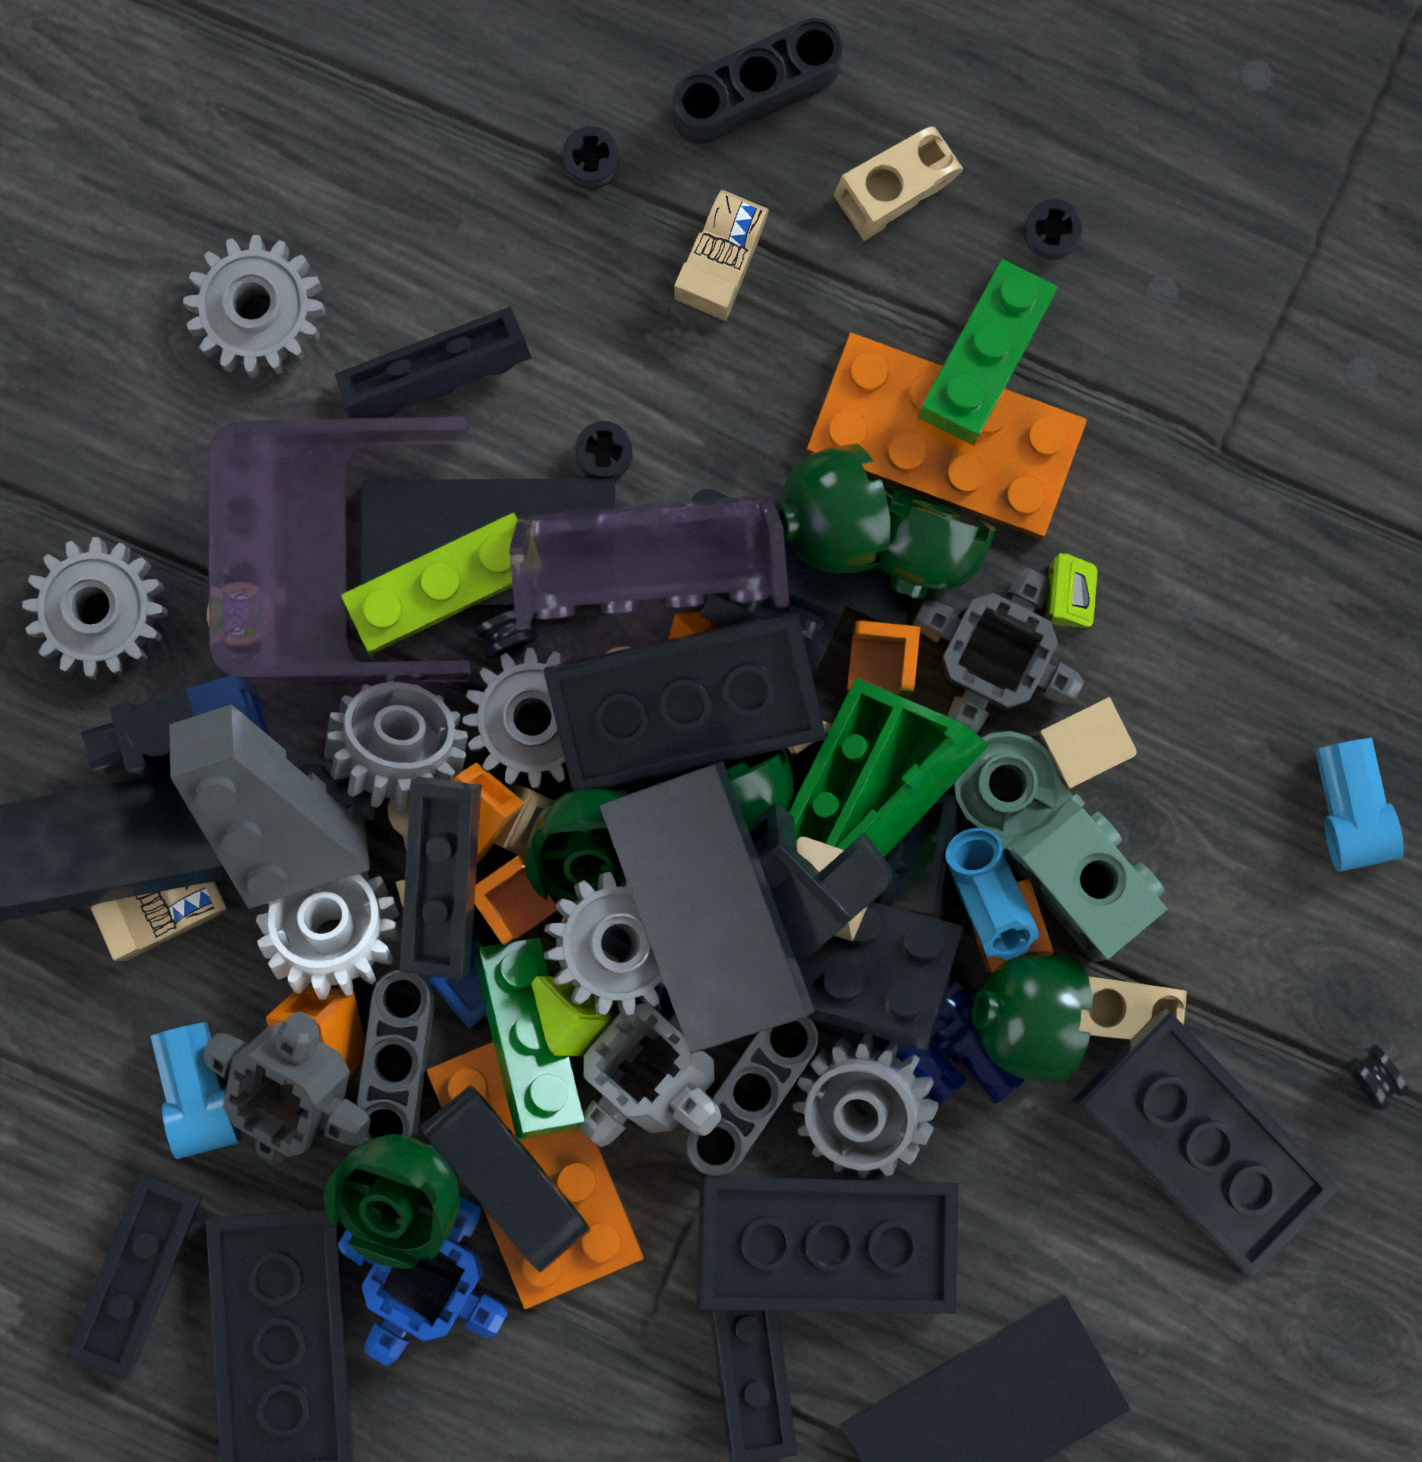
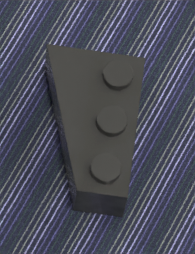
[169,704,370,909]

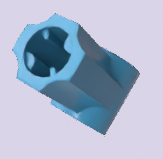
[1315,738,1404,872]
[945,828,1039,961]
[151,1022,241,1159]

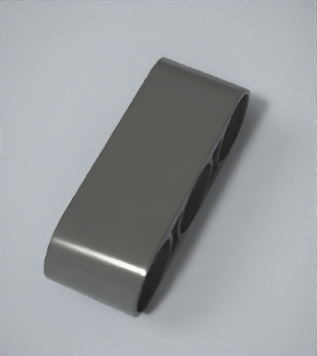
[357,970,436,1145]
[687,1017,818,1176]

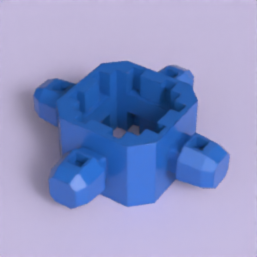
[338,1194,508,1366]

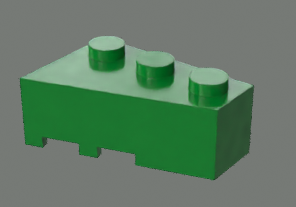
[789,677,989,857]

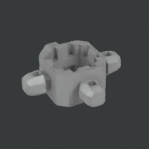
[579,1004,721,1147]

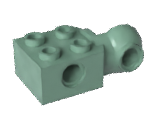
[954,731,1168,962]

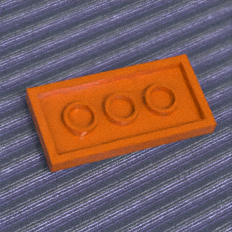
[806,332,1087,540]
[426,1042,644,1309]

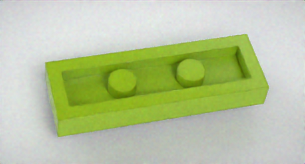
[341,512,543,655]

